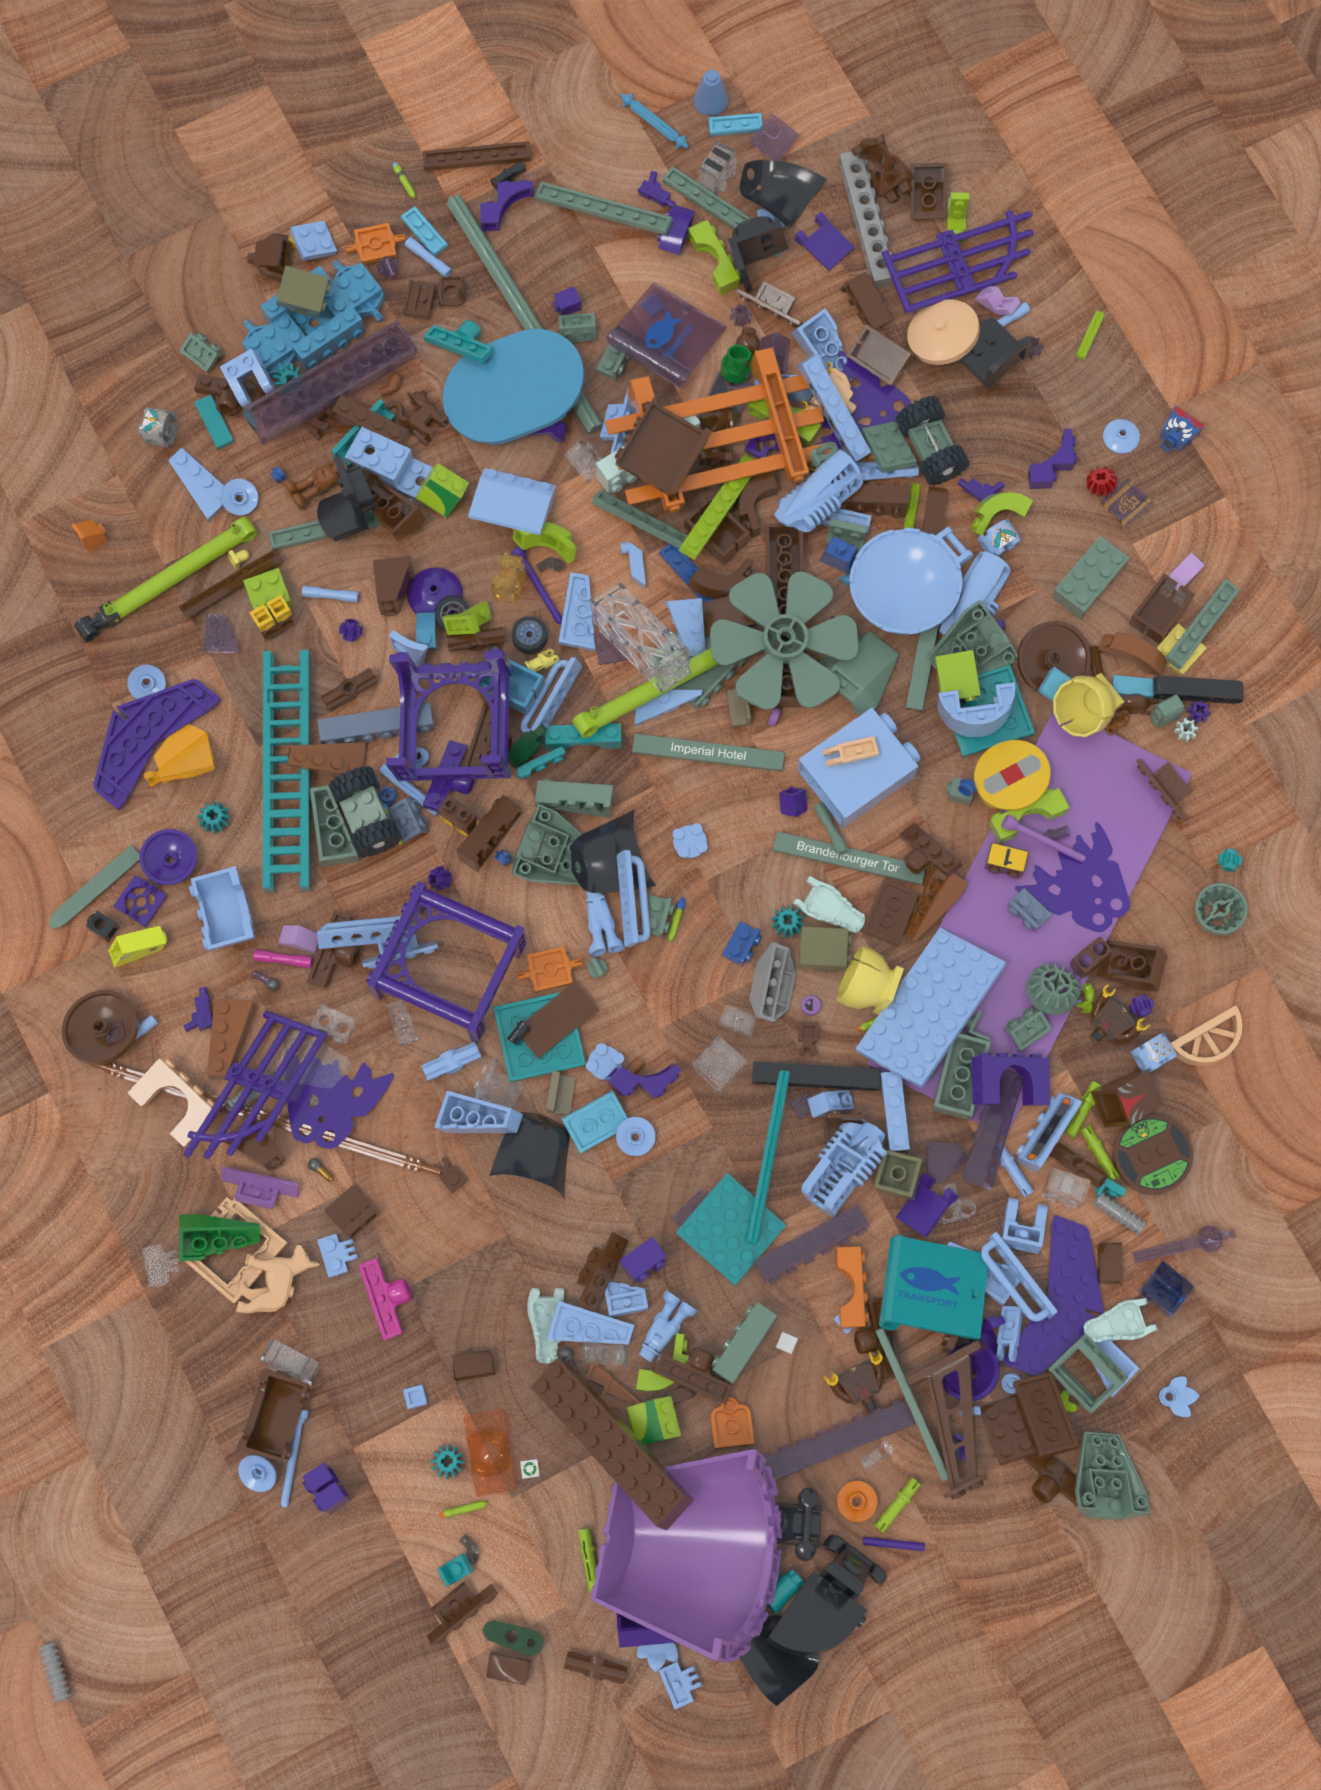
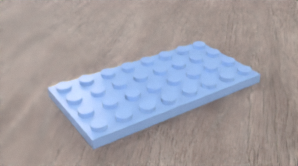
[855,928,1006,1088]

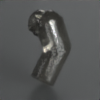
[536,557,564,572]
[459,1534,479,1565]

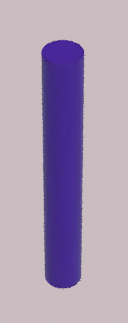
[863,1537,925,1551]

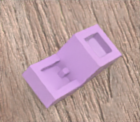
[975,286,1021,315]

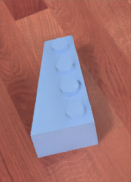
[434,1091,523,1133]

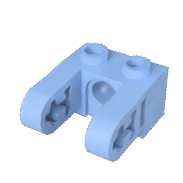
[220,349,275,408]
[1001,1197,1048,1254]

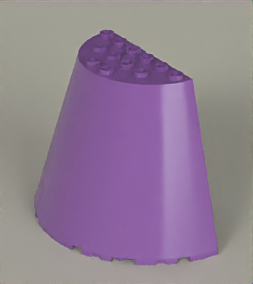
[591,1449,782,1663]

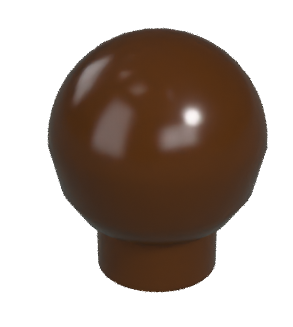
[735,327,760,357]

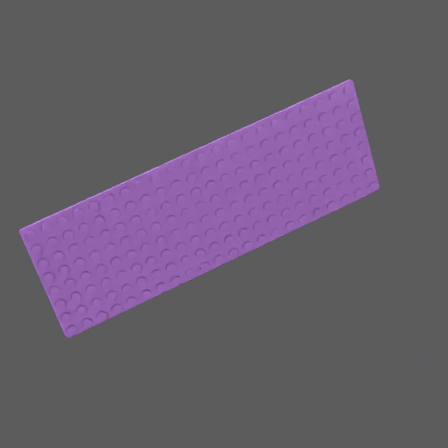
[868,713,1191,1136]

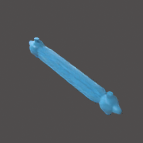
[620,93,689,149]

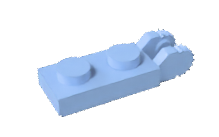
[997,1306,1023,1362]

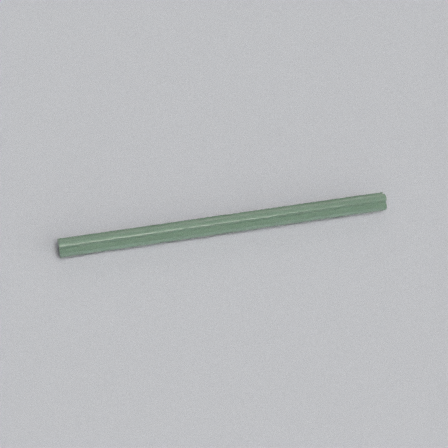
[446,194,603,434]

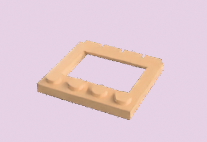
[185,1197,288,1305]

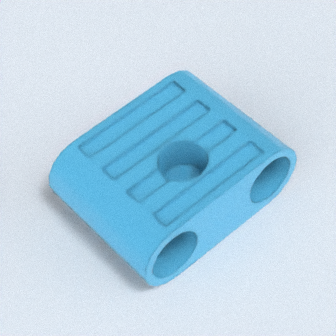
[1038,667,1072,701]

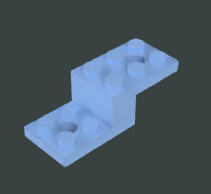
[345,427,431,504]

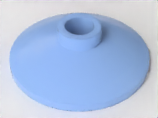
[1103,419,1140,454]
[221,479,258,516]
[127,664,166,699]
[616,1117,655,1156]
[238,1454,277,1492]

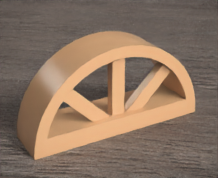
[1171,1005,1242,1066]

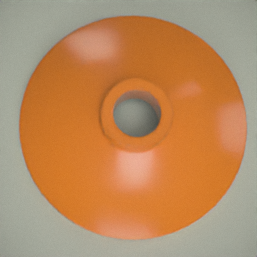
[837,1481,878,1522]

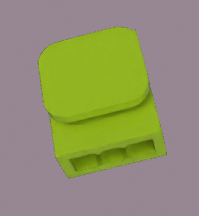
[934,650,981,702]

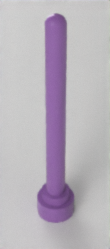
[1001,814,1086,862]

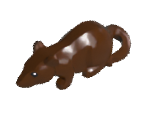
[1115,693,1160,715]

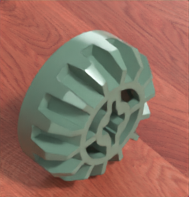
[1193,883,1248,936]
[1026,963,1080,1015]

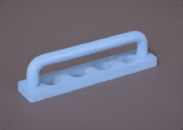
[520,657,582,739]
[617,850,650,947]
[317,916,415,949]
[981,1232,1057,1322]

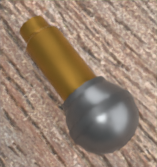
[308,1158,334,1182]

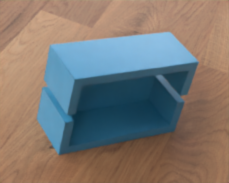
[480,658,545,715]

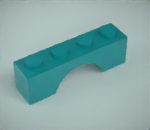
[545,723,622,751]

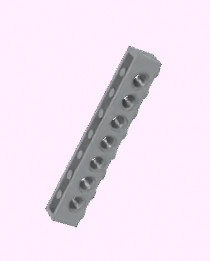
[839,152,897,289]

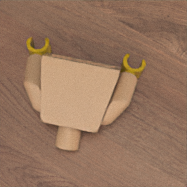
[798,362,857,417]

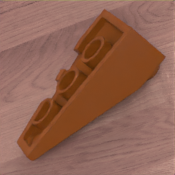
[904,865,968,941]

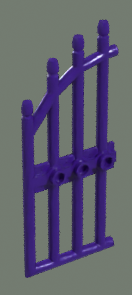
[881,210,1034,314]
[184,1011,328,1160]

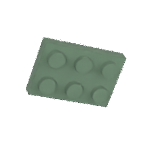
[861,422,917,473]

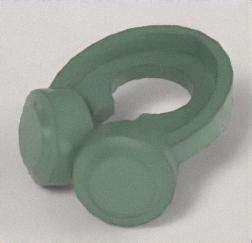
[811,442,838,467]

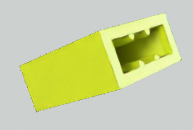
[108,926,167,968]

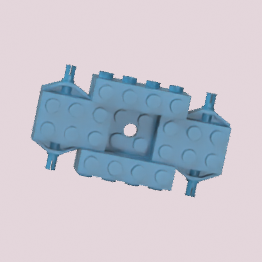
[242,259,385,383]

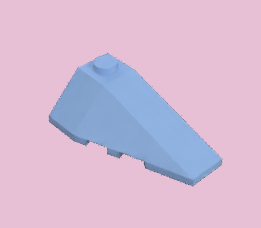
[791,308,853,381]

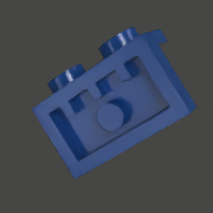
[722,922,762,966]

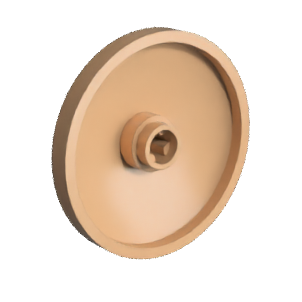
[907,300,980,365]

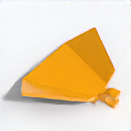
[144,724,215,787]

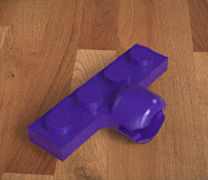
[423,740,475,812]

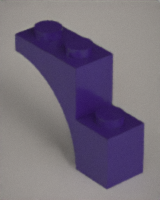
[480,180,534,232]
[1028,429,1077,489]
[604,1064,681,1098]

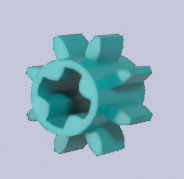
[1217,849,1242,872]

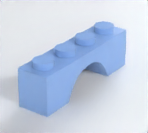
[880,1072,910,1152]

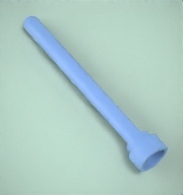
[281,1410,309,1508]

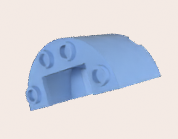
[937,682,1015,738]
[189,866,255,951]

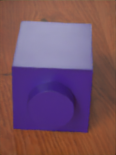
[553,287,582,315]

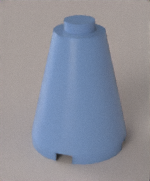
[693,70,729,116]

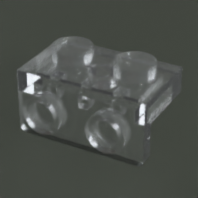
[564,440,604,482]

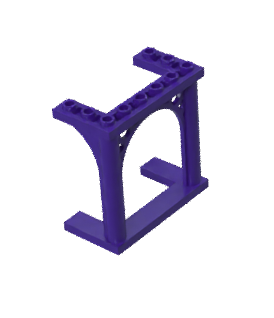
[386,649,513,781]
[366,881,527,1044]

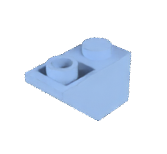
[807,1090,855,1118]

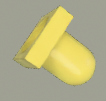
[228,550,249,570]

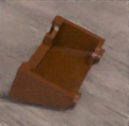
[237,1369,312,1463]

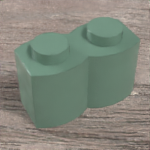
[1150,694,1184,728]

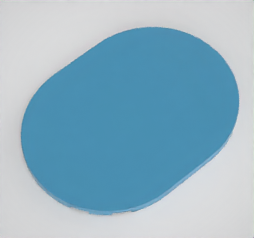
[443,329,585,445]

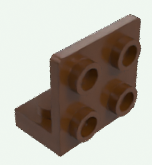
[325,1185,380,1240]

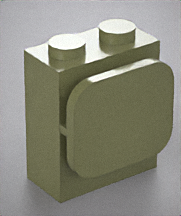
[276,265,331,317]
[799,926,852,972]

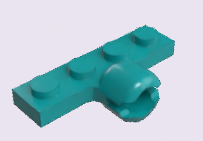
[423,320,494,364]

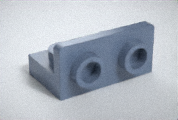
[388,798,430,842]
[1008,888,1052,932]

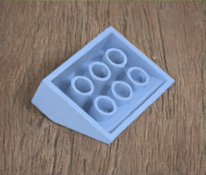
[468,468,556,535]

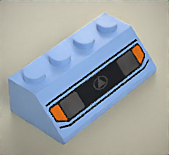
[1016,1093,1082,1173]

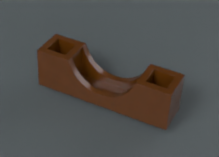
[331,395,407,444]

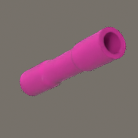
[253,949,313,968]

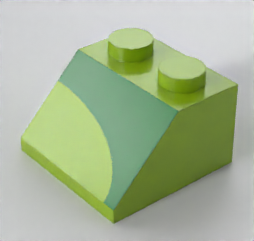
[415,463,469,518]
[626,1396,681,1445]

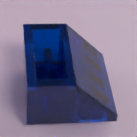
[1138,1260,1194,1317]

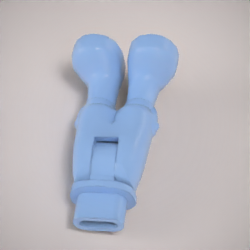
[586,891,625,957]
[639,1291,697,1363]

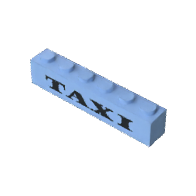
[797,355,871,462]

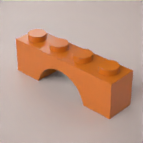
[835,1246,869,1330]

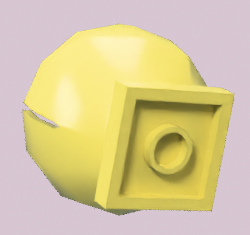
[1053,673,1125,737]
[837,945,904,1015]

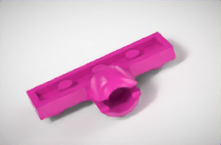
[358,1258,412,1341]

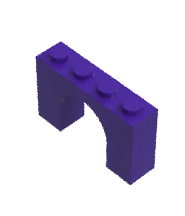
[972,1052,1050,1106]

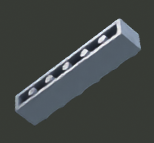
[318,702,434,744]

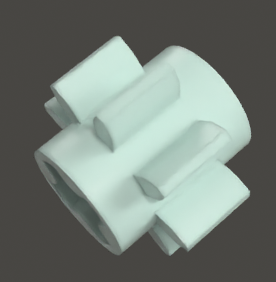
[1173,718,1198,743]

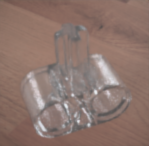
[717,1005,759,1037]
[939,1183,976,1224]

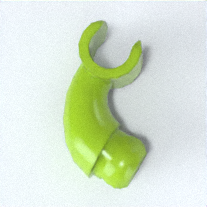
[1077,983,1095,1013]

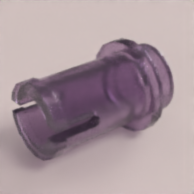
[1044,825,1071,841]

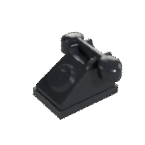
[775,1488,822,1561]
[820,1535,887,1600]

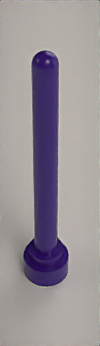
[510,546,562,624]

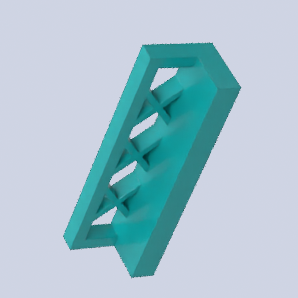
[331,399,396,469]

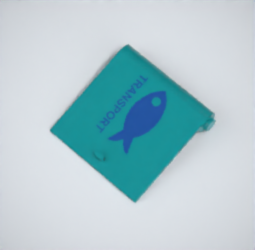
[879,1235,988,1340]

